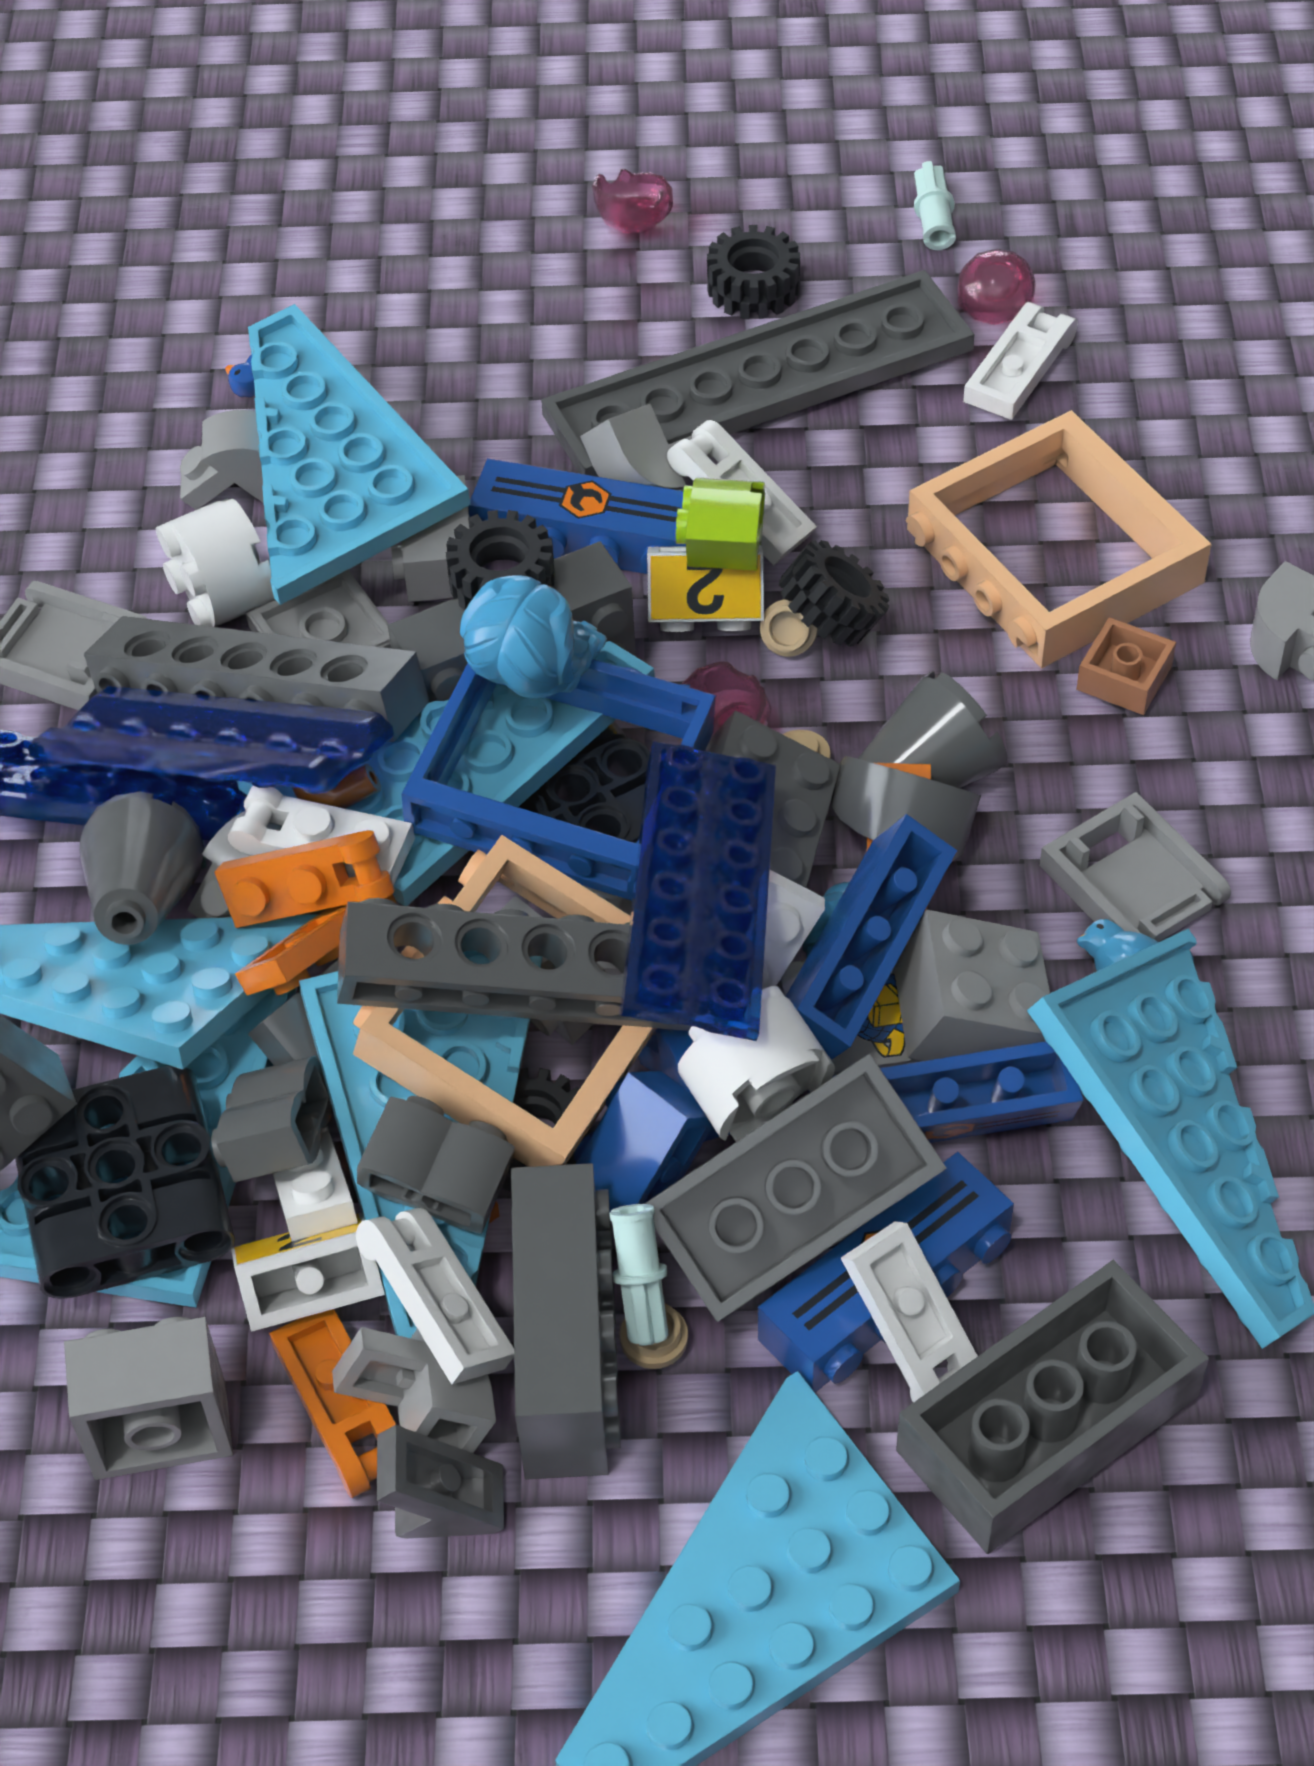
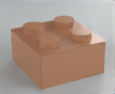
[1076,617,1176,715]

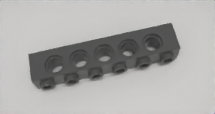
[84,616,429,742]
[337,898,747,1031]

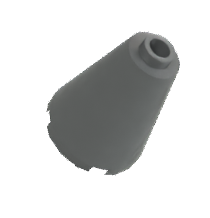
[857,670,1008,789]
[79,792,204,945]

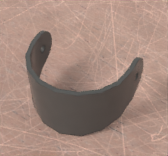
[831,756,981,860]

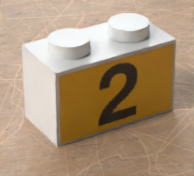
[647,545,764,632]
[231,1212,385,1332]

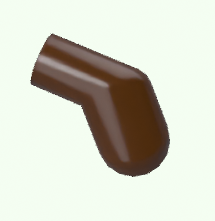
[291,761,381,809]

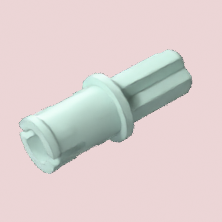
[914,161,956,250]
[609,1204,668,1346]

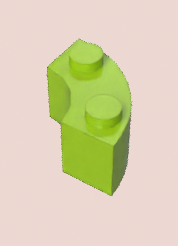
[676,478,765,571]

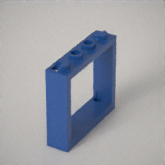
[401,659,716,903]

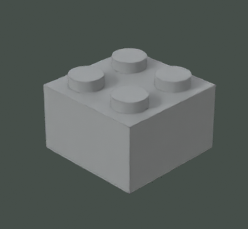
[894,909,1050,1061]
[64,1317,233,1480]

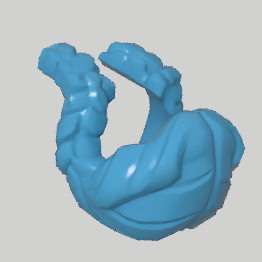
[460,575,607,699]

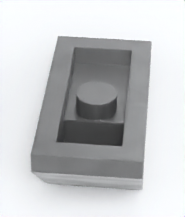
[377,1425,504,1539]

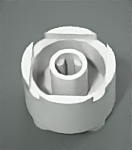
[155,498,275,627]
[678,986,835,1142]

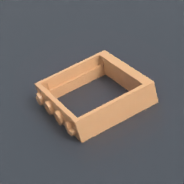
[906,410,1211,669]
[353,835,686,1167]

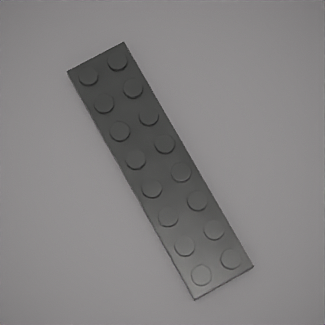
[541,270,975,477]

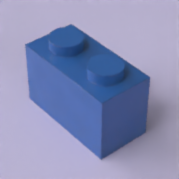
[574,1071,713,1212]

